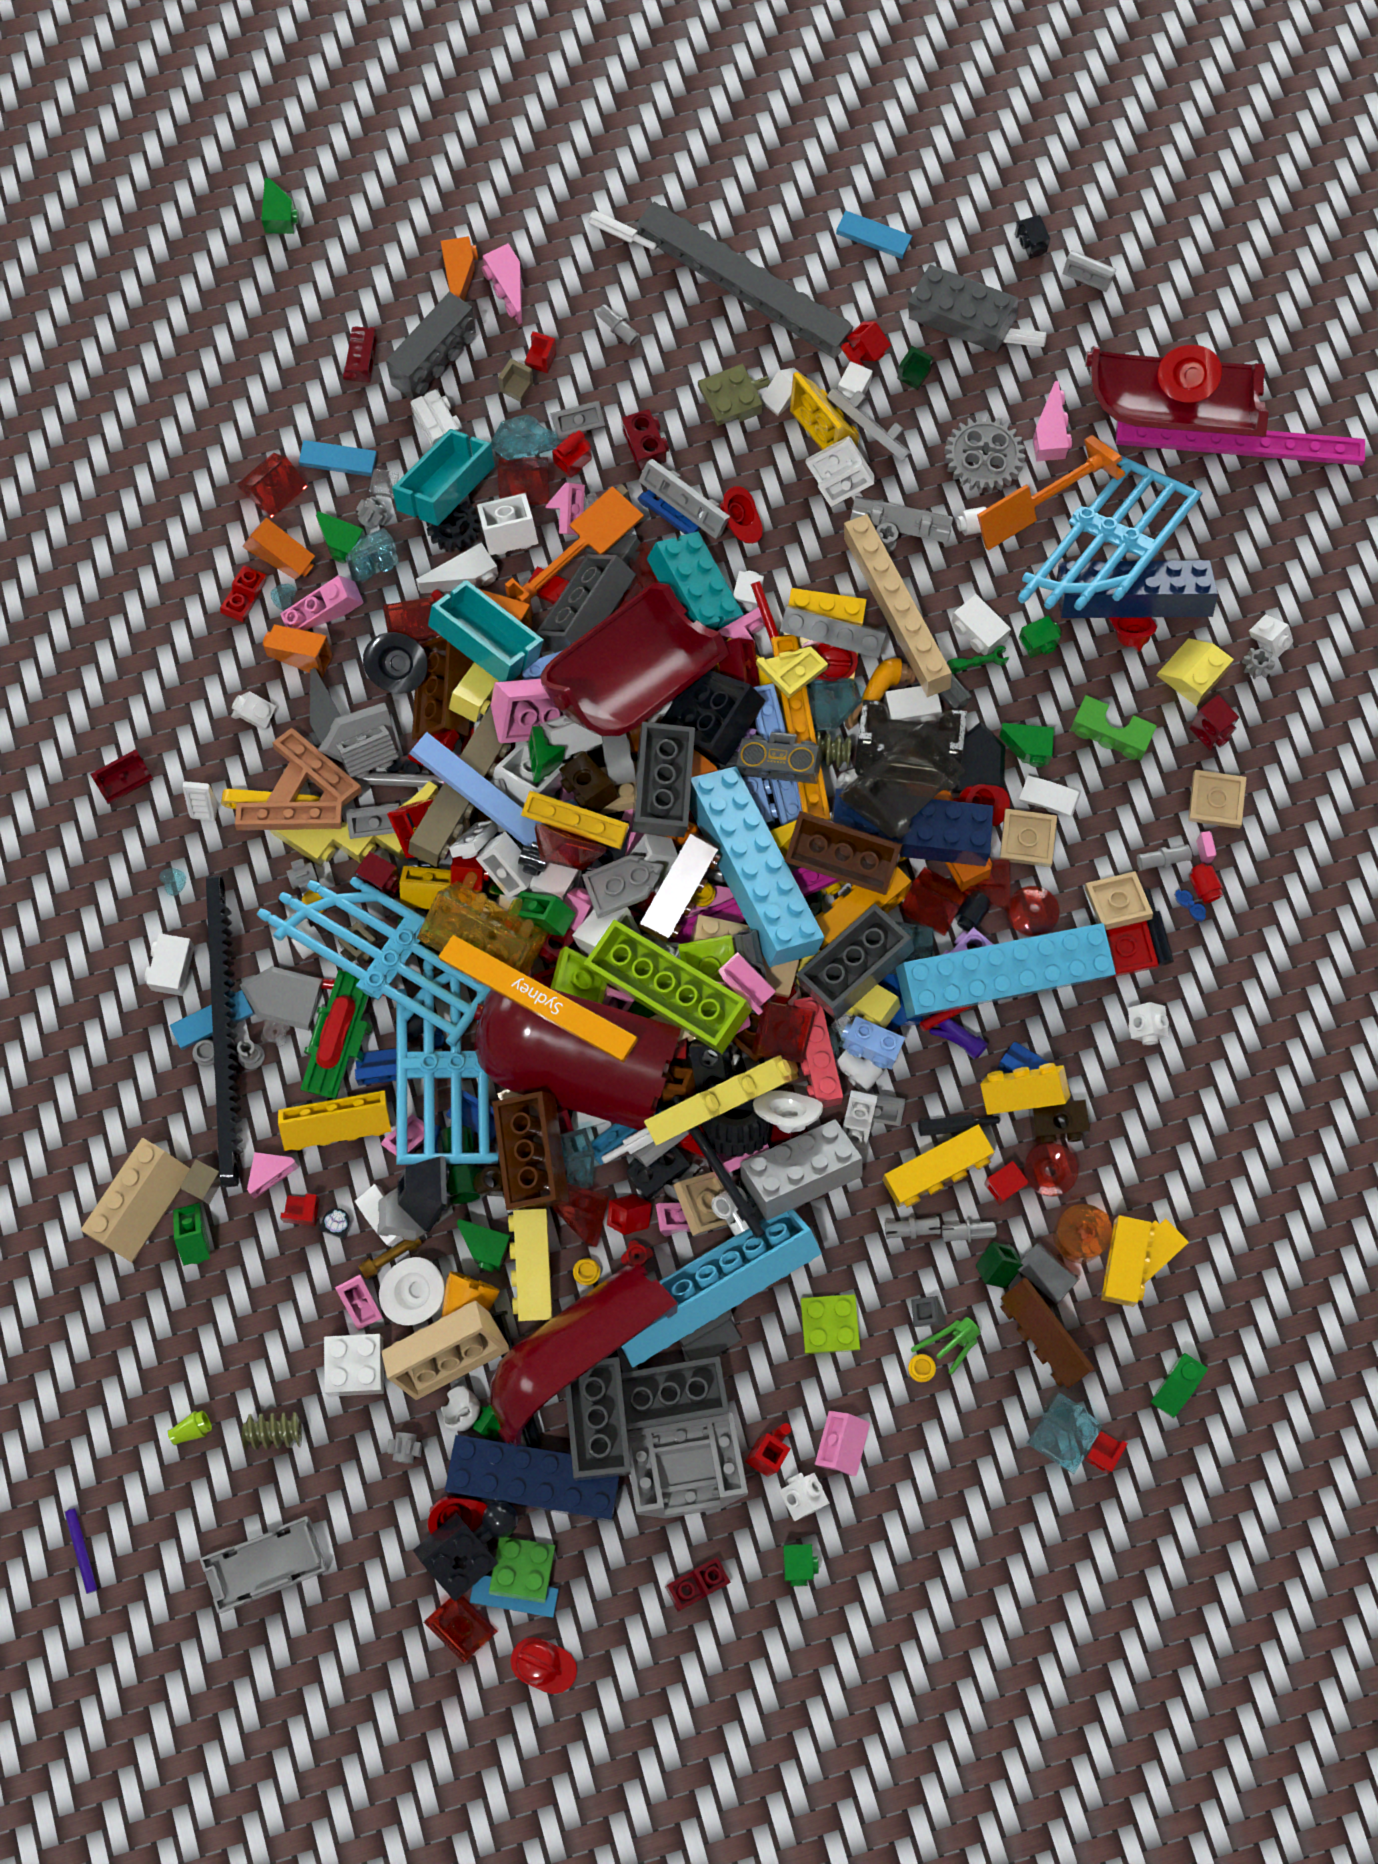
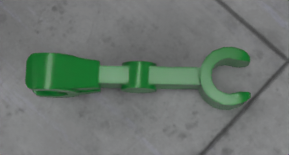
[947,646,1009,674]

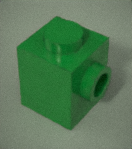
[1018,615,1061,659]
[783,1544,819,1587]

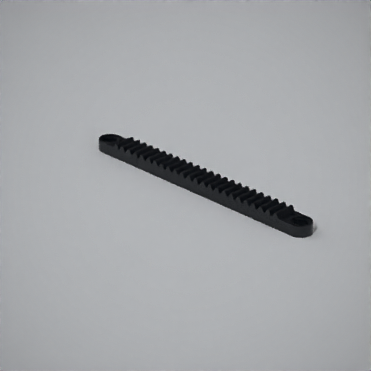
[206,874,243,1188]

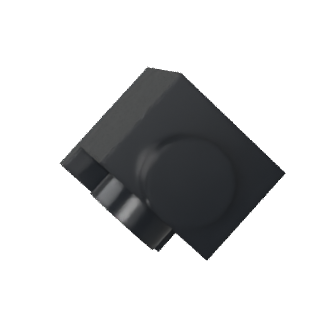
[1014,215,1050,257]

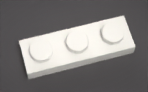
[449,820,498,859]

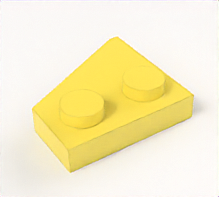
[756,646,828,699]

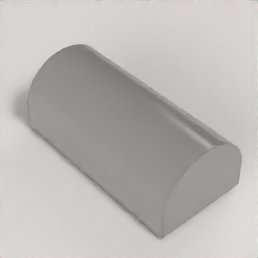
[1062,250,1116,292]
[852,1090,905,1126]

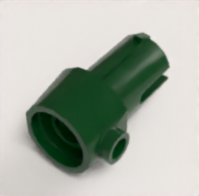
[441,1125,484,1204]

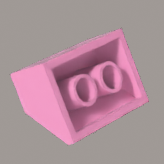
[491,679,564,743]

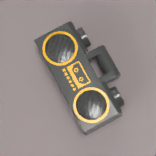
[736,732,822,784]

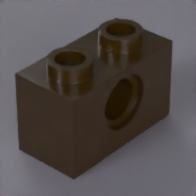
[559,752,618,813]
[1029,1099,1090,1145]

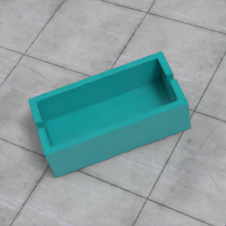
[392,429,495,526]
[647,531,744,631]
[428,580,543,682]

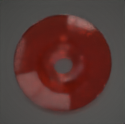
[1007,886,1059,937]
[1024,1143,1078,1197]

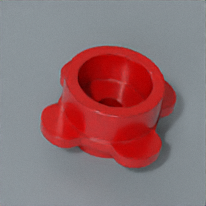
[621,1240,653,1269]

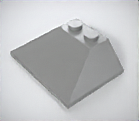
[627,1413,748,1519]

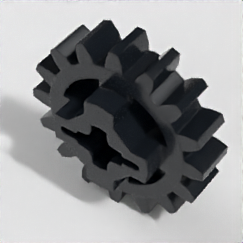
[426,501,481,553]

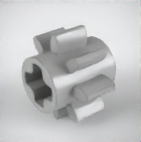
[356,497,388,528]
[1242,646,1275,680]
[286,858,318,893]
[387,1432,422,1464]

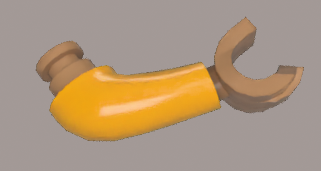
[844,658,916,731]

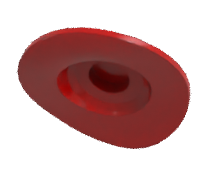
[1157,345,1222,403]

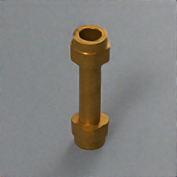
[358,1237,423,1280]

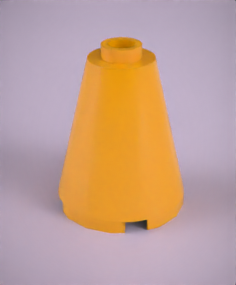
[441,1271,500,1318]

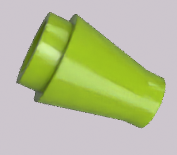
[167,1411,212,1445]

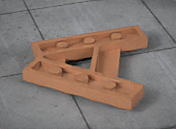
[235,728,362,830]

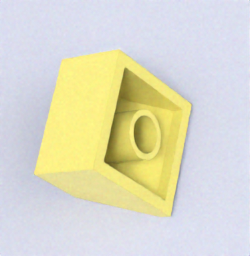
[1157,638,1234,706]

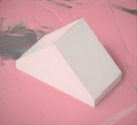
[760,368,804,416]

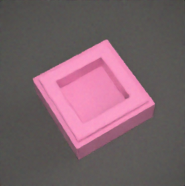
[1196,831,1217,864]

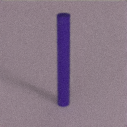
[64,1508,98,1594]

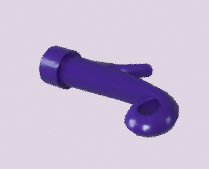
[929,1013,988,1060]

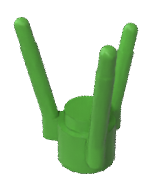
[911,1317,981,1375]

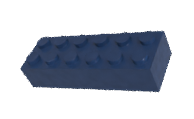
[1056,560,1218,618]
[831,788,993,866]
[445,1435,620,1522]

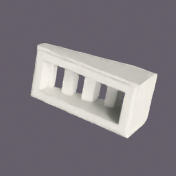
[183,781,218,821]

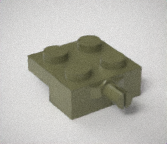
[698,364,770,426]

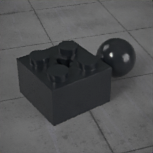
[413,1501,518,1602]

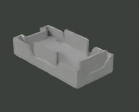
[200,1516,328,1614]

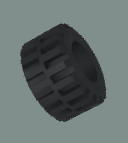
[702,1099,770,1157]

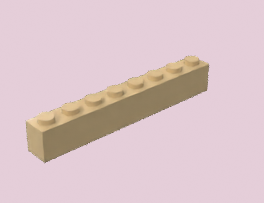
[844,514,952,697]

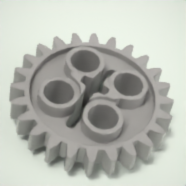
[944,416,1025,493]

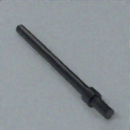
[670,1095,765,1239]

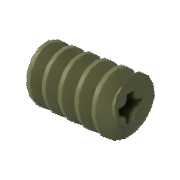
[815,732,852,769]
[242,1412,302,1450]

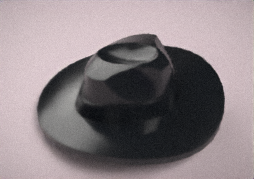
[363,632,428,694]

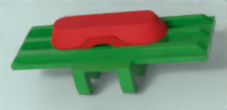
[300,970,373,1099]

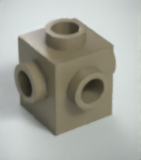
[338,922,379,966]

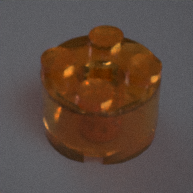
[1053,1204,1112,1264]

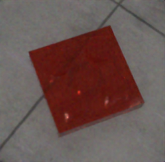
[751,1001,816,1063]

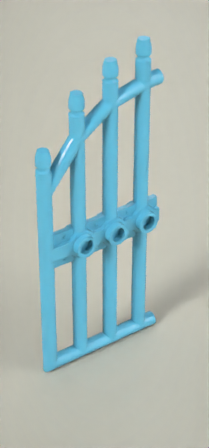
[1018,455,1202,610]
[257,877,491,1047]
[396,935,498,1165]

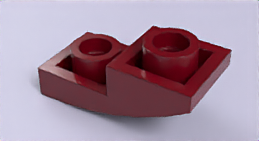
[665,1557,731,1612]

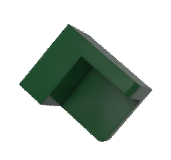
[897,346,933,390]
[976,1242,1023,1288]

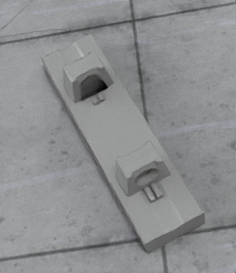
[826,388,911,461]
[639,459,730,539]
[850,496,953,543]

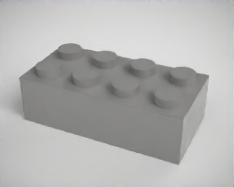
[740,1119,862,1220]

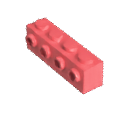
[789,997,843,1108]

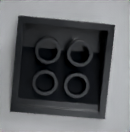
[659,670,766,766]

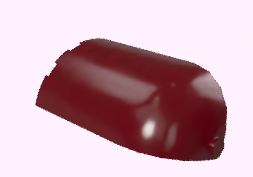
[1085,346,1269,437]
[540,583,730,736]
[474,988,681,1131]
[490,1262,678,1447]

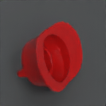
[719,486,763,544]
[1109,617,1157,652]
[800,640,858,681]
[954,784,1010,826]
[427,1495,487,1534]
[510,1637,577,1694]

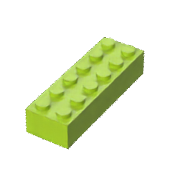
[584,919,752,1054]

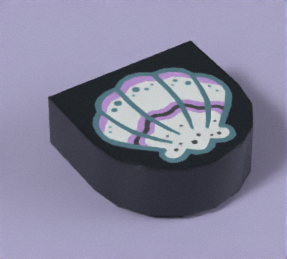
[319,1208,351,1240]

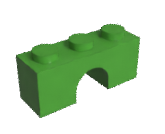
[1070,695,1157,761]

